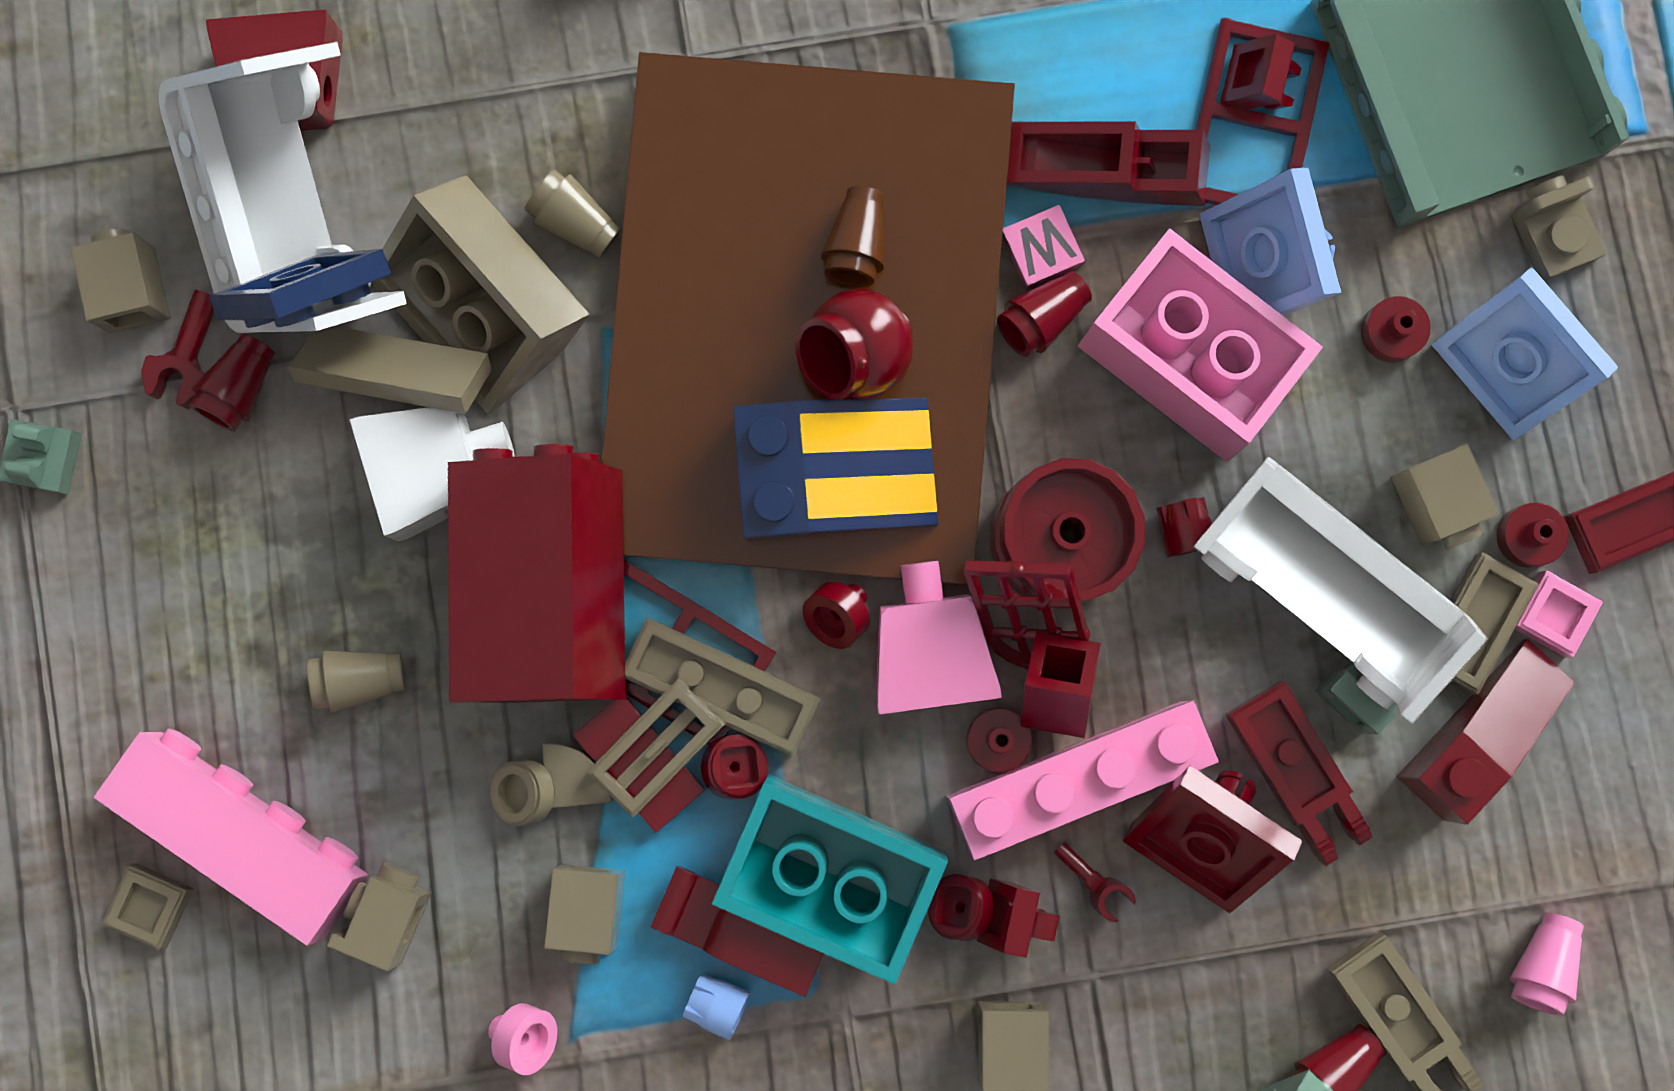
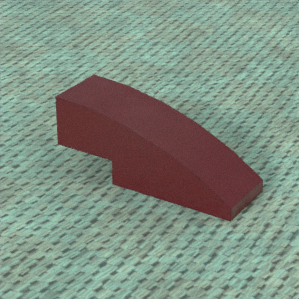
[1007,121,1210,206]

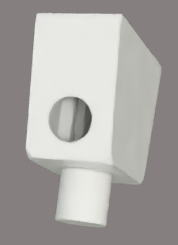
[350,407,515,542]

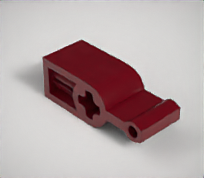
[651,865,824,997]

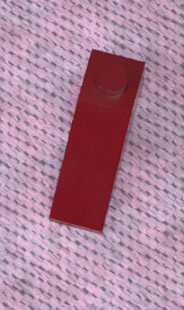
[1396,639,1575,825]

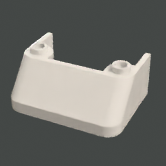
[158,42,407,333]
[1194,457,1487,723]

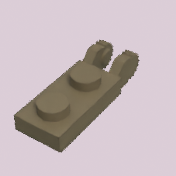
[1327,932,1485,1091]

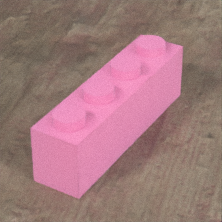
[945,701,1219,860]
[93,728,369,946]

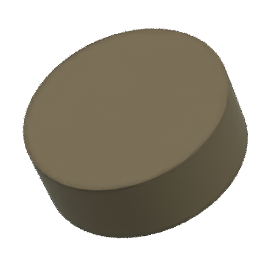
[490,760,554,826]

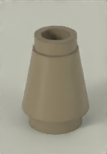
[524,169,622,258]
[307,651,405,714]

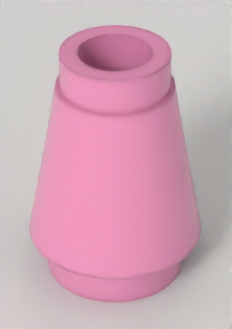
[1509,912,1584,1016]

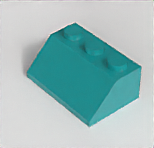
[712,775,948,985]

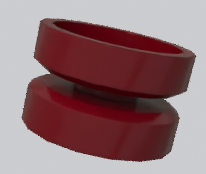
[990,458,1145,602]

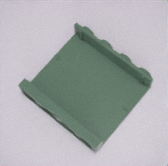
[1310,0,1630,229]

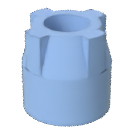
[682,973,751,1041]

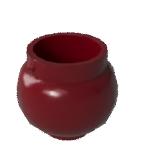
[795,289,913,400]

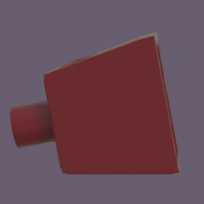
[206,9,343,131]

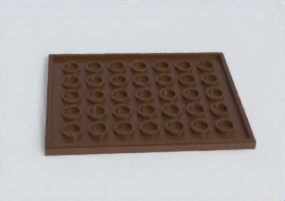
[601,52,1015,585]

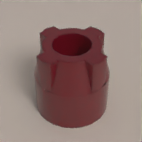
[1156,497,1212,558]

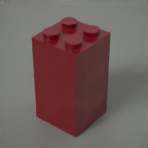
[448,444,626,703]

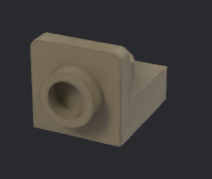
[1511,176,1607,281]

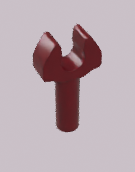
[141,290,215,409]

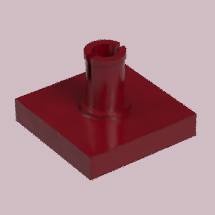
[1123,765,1302,914]

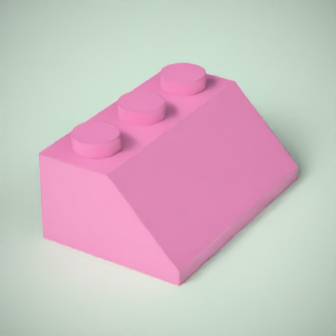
[1078,228,1323,462]

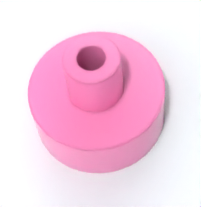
[488,1003,557,1075]

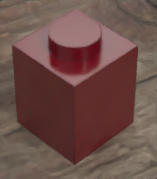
[1021,631,1101,739]

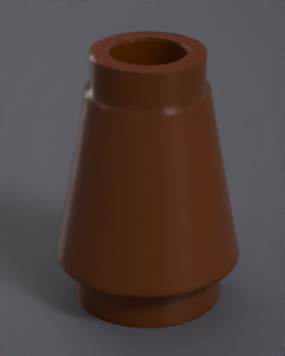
[821,186,884,287]

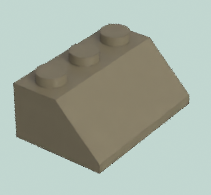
[371,175,590,414]

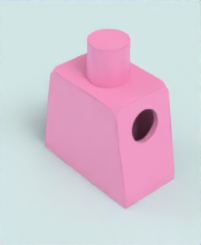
[876,561,1002,715]

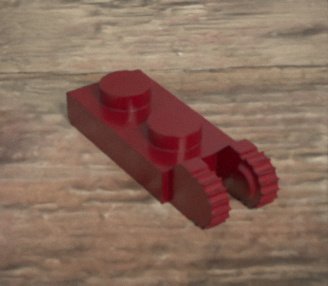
[1225,681,1373,867]

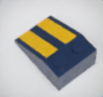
[733,398,938,541]

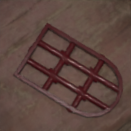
[964,560,1090,669]

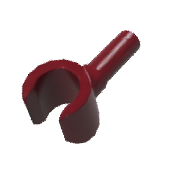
[1054,841,1136,922]

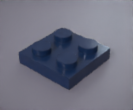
[209,249,391,328]

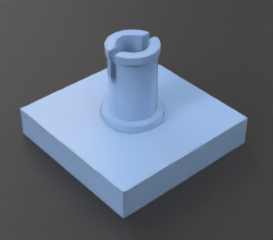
[1199,168,1341,316]
[1431,267,1618,441]

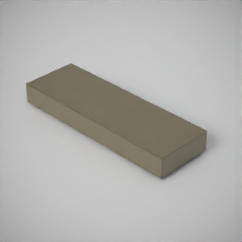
[288,326,492,414]
[625,617,821,757]

